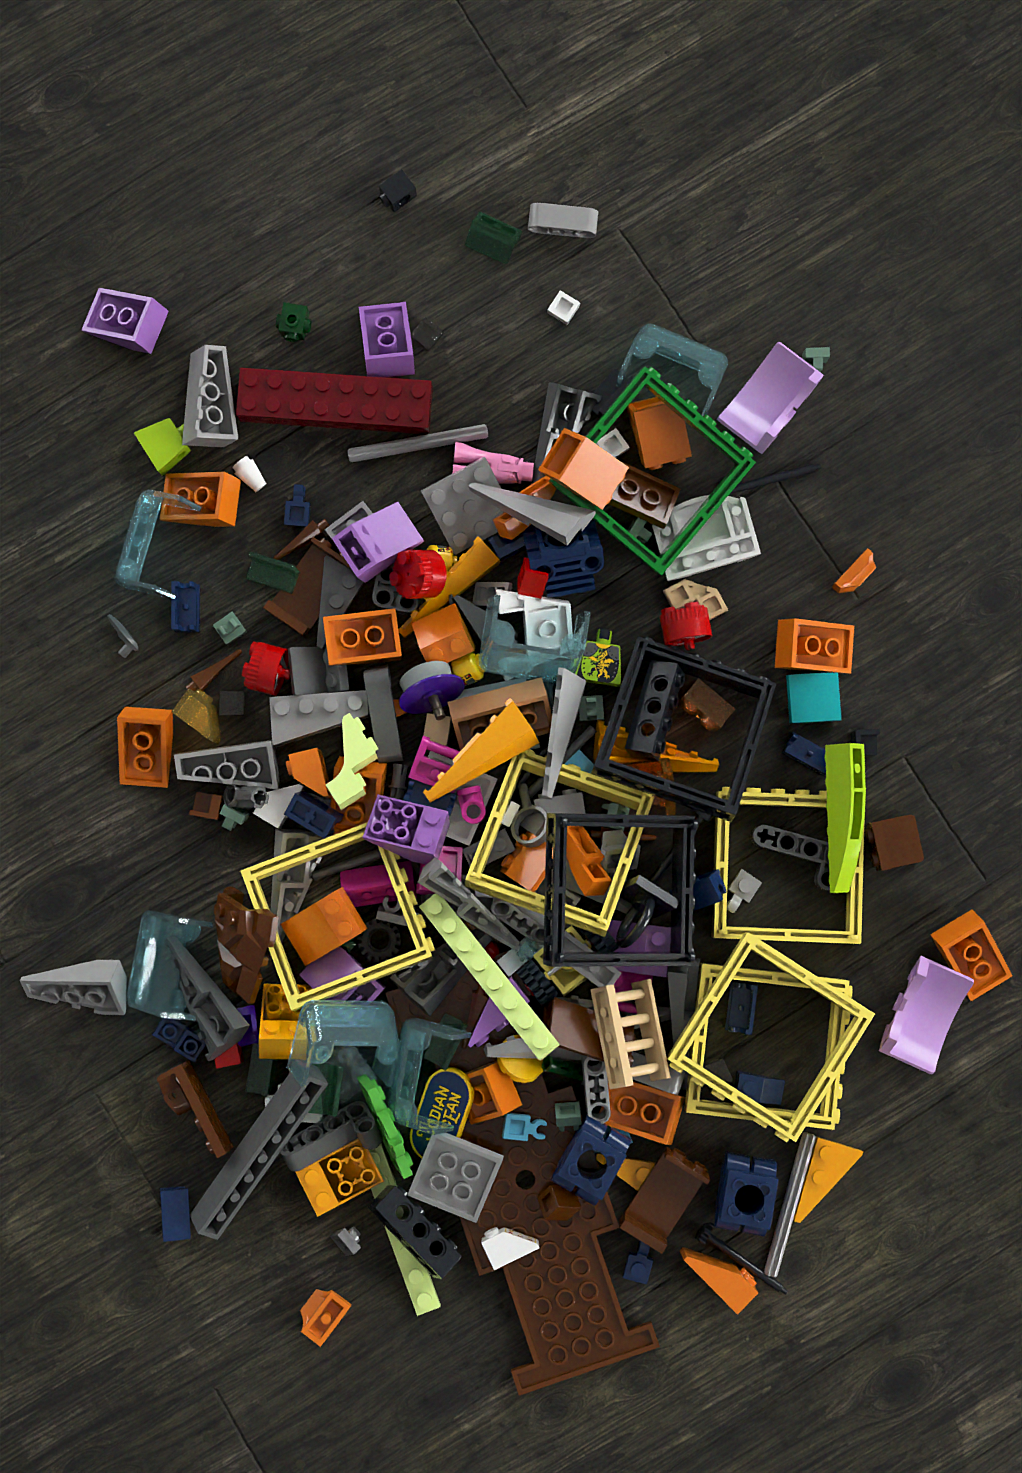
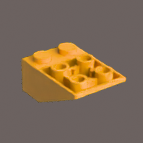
[259,984,312,1060]
[295,1139,384,1217]

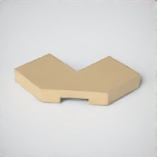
[663,579,728,620]

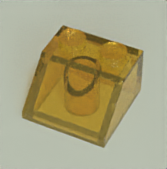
[172,688,221,744]

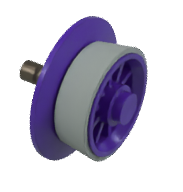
[399,661,465,720]

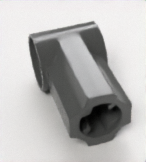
[223,784,269,810]

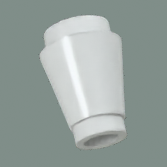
[232,456,267,493]

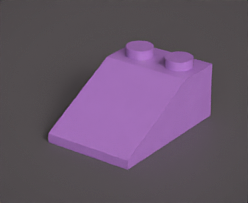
[82,288,169,354]
[359,302,415,377]
[594,920,671,977]

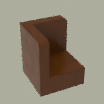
[189,792,224,821]
[537,1185,581,1221]

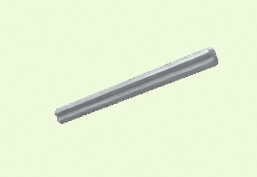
[348,424,488,462]
[764,1132,816,1277]

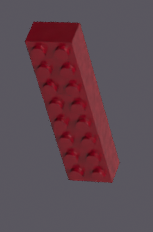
[236,368,433,434]

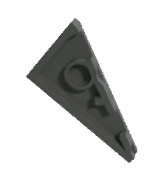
[317,555,365,650]

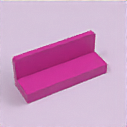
[340,861,417,907]

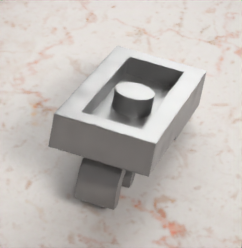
[463,828,515,866]
[376,895,427,930]
[330,1227,361,1256]

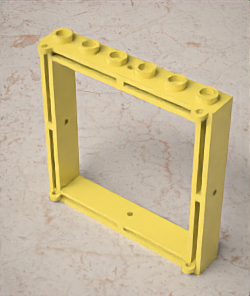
[465,749,655,937]
[711,787,864,944]
[241,822,435,1011]
[667,932,875,1142]
[684,963,852,1130]

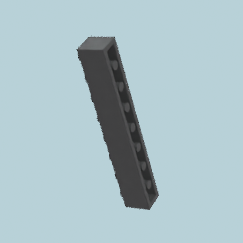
[190,1059,328,1240]

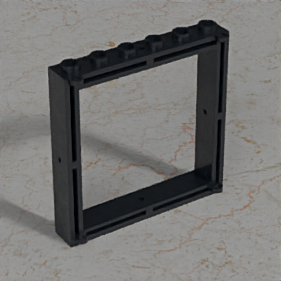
[591,636,776,822]
[543,813,698,967]

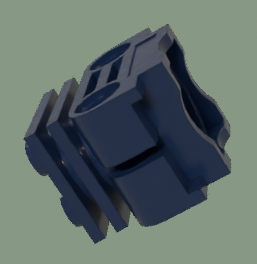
[523,520,604,598]
[551,1113,631,1206]
[713,1151,779,1236]

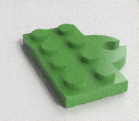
[357,1074,413,1179]

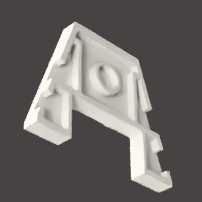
[496,590,573,681]

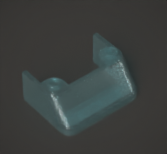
[616,324,728,417]
[114,490,201,599]
[479,595,591,684]
[127,910,213,1021]
[287,1000,401,1087]
[388,1018,471,1135]

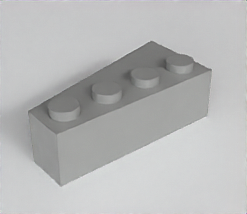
[182,345,238,447]
[269,690,370,748]
[174,740,281,789]

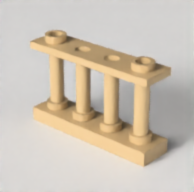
[590,979,671,1089]

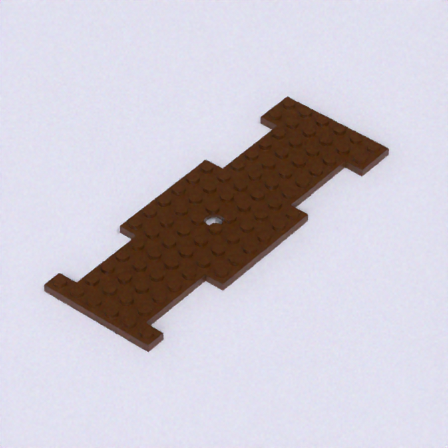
[386,950,660,1396]

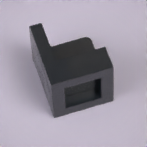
[851,729,880,756]

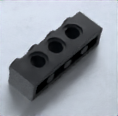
[625,659,685,762]
[368,1185,462,1279]

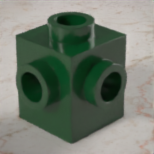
[276,302,312,342]

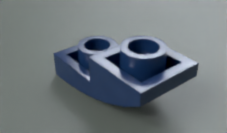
[152,1013,206,1062]

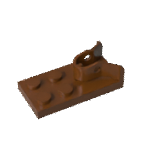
[605,460,681,529]
[157,1060,234,1158]

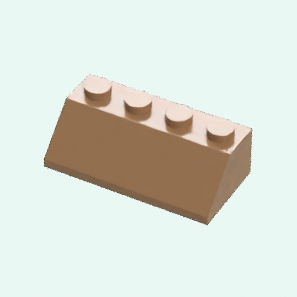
[447,677,552,751]

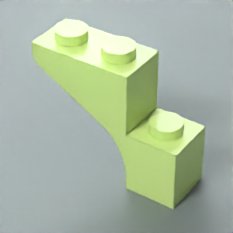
[326,713,378,810]

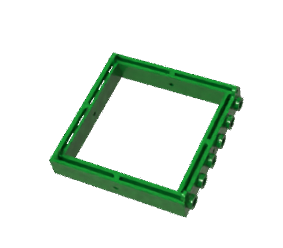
[548,367,756,575]

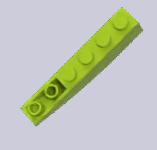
[825,743,866,893]

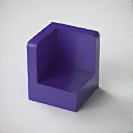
[237,1005,260,1046]

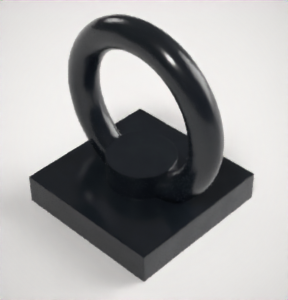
[616,875,680,948]

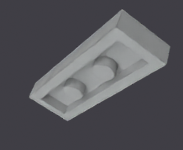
[550,931,622,987]

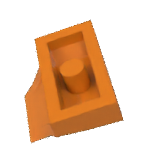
[832,548,876,593]
[300,1289,352,1347]

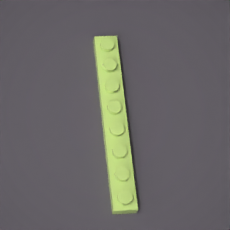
[419,893,560,1061]
[357,1138,441,1316]

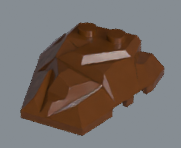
[214,886,279,1004]

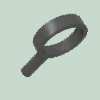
[511,784,547,848]

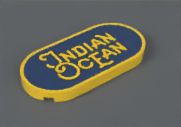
[410,1067,474,1159]

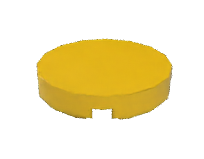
[497,1034,543,1083]

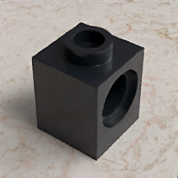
[379,169,417,212]

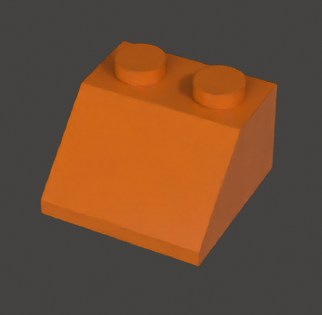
[412,603,476,663]
[286,748,331,799]
[500,831,553,892]
[465,1061,522,1125]

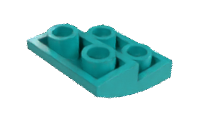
[786,672,841,723]

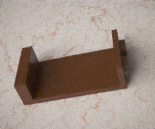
[263,537,352,637]
[542,997,636,1067]
[619,1147,710,1254]

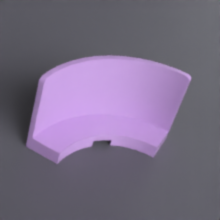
[717,342,824,454]
[879,956,974,1074]

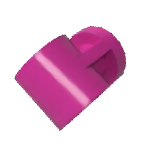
[456,785,486,824]

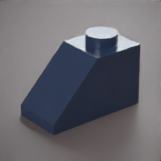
[734,1071,785,1105]

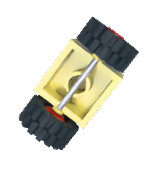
[516,925,619,1007]

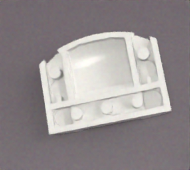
[652,495,761,581]

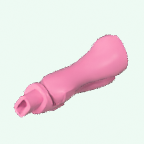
[452,442,534,484]

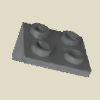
[288,646,349,696]

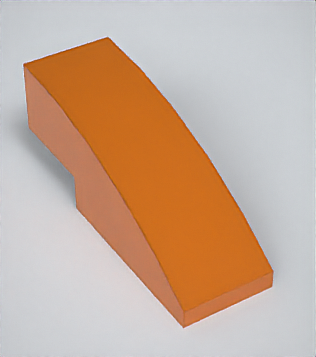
[493,475,556,540]
[566,826,612,896]

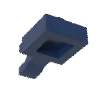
[284,484,311,527]
[623,1240,653,1285]

